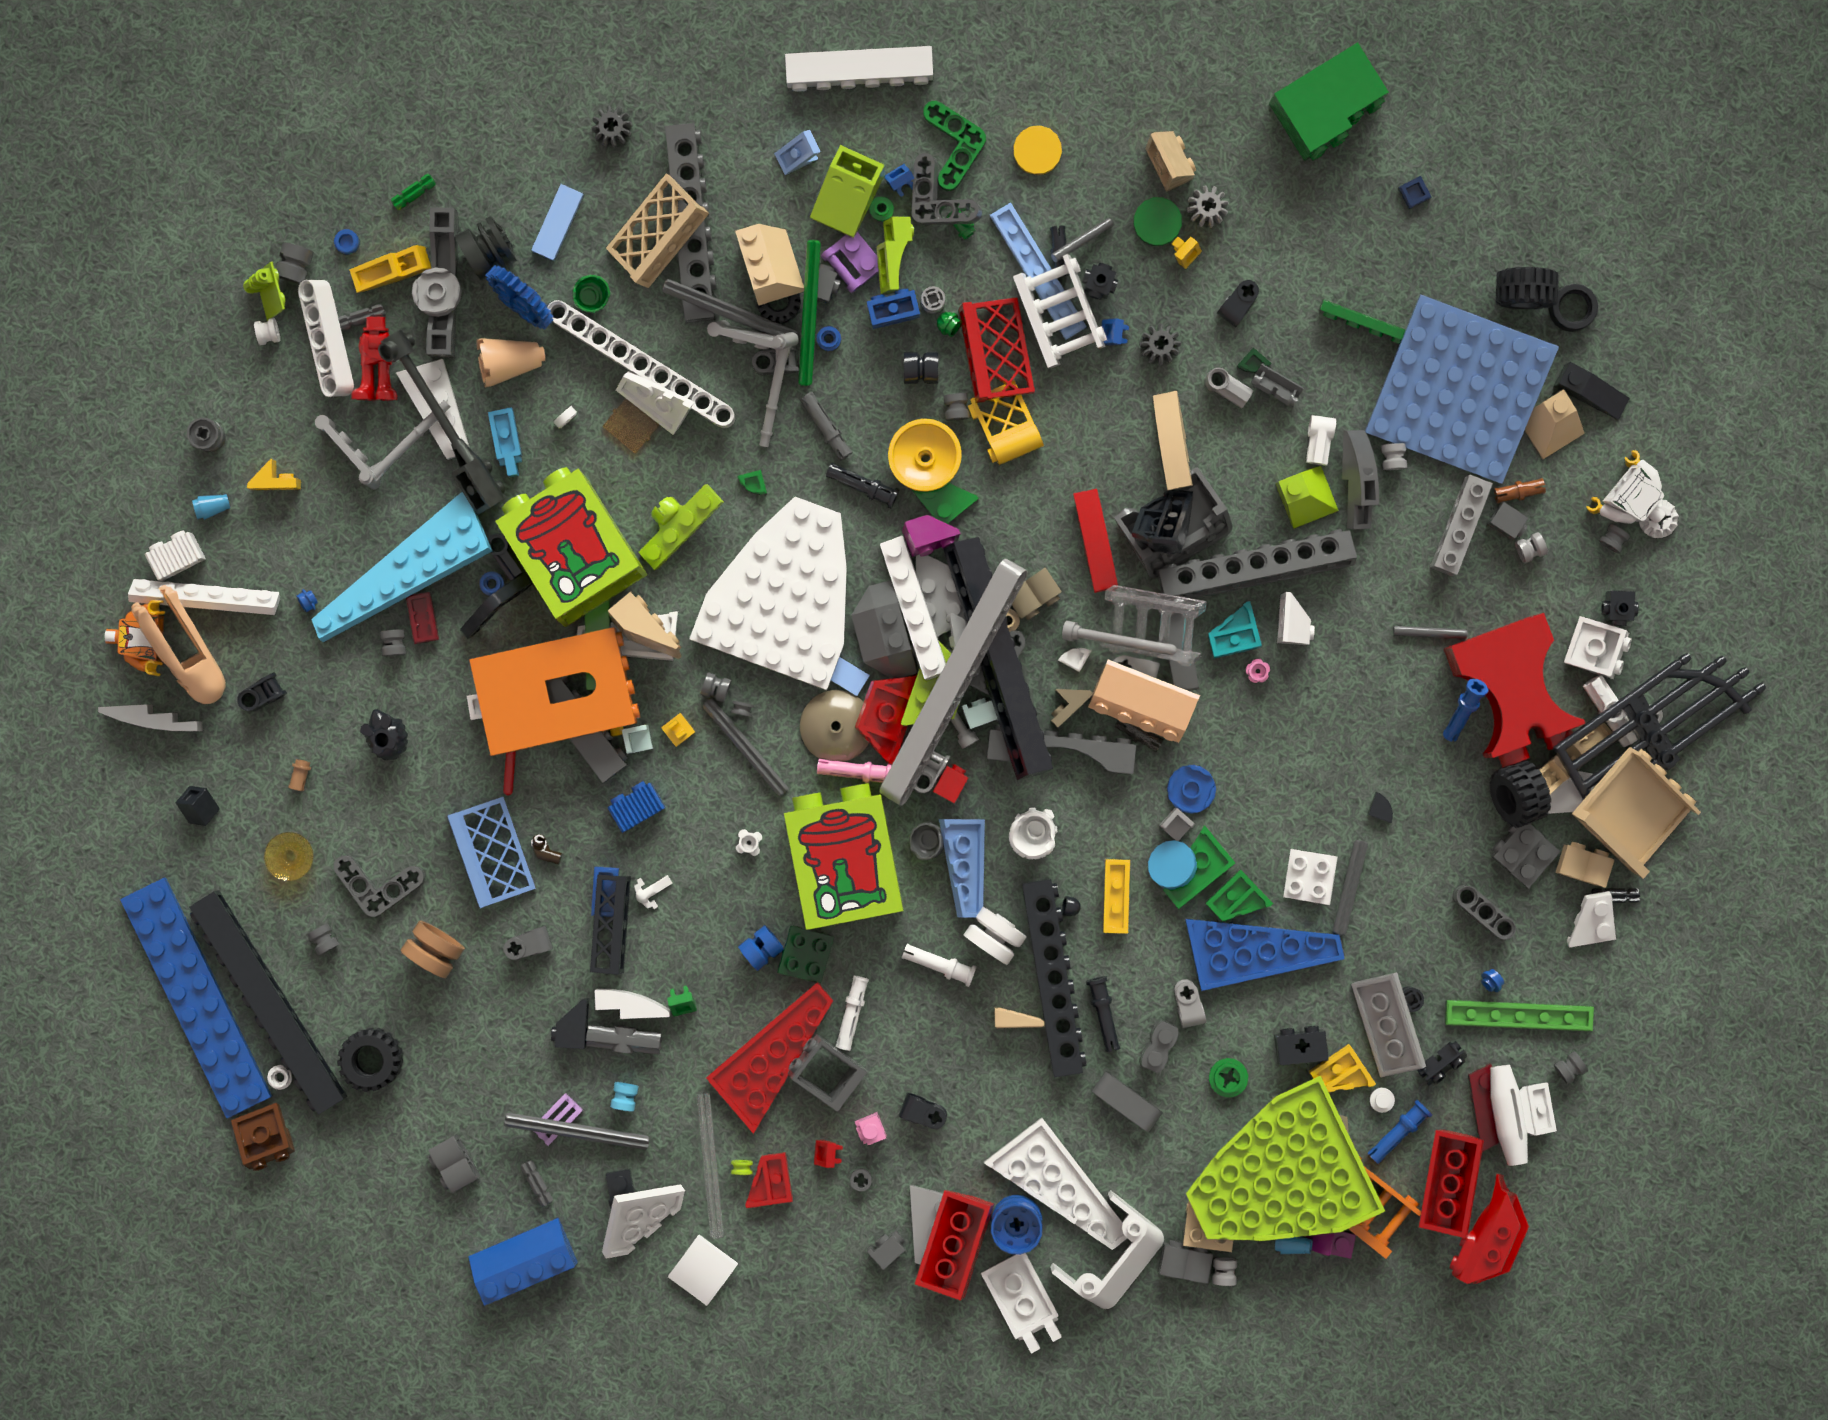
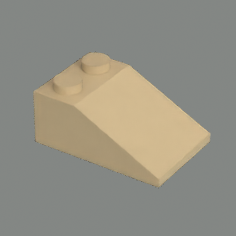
[1145,131,1196,192]

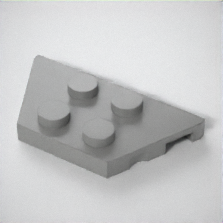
[916,555,965,637]

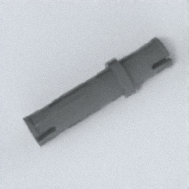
[800,392,853,461]

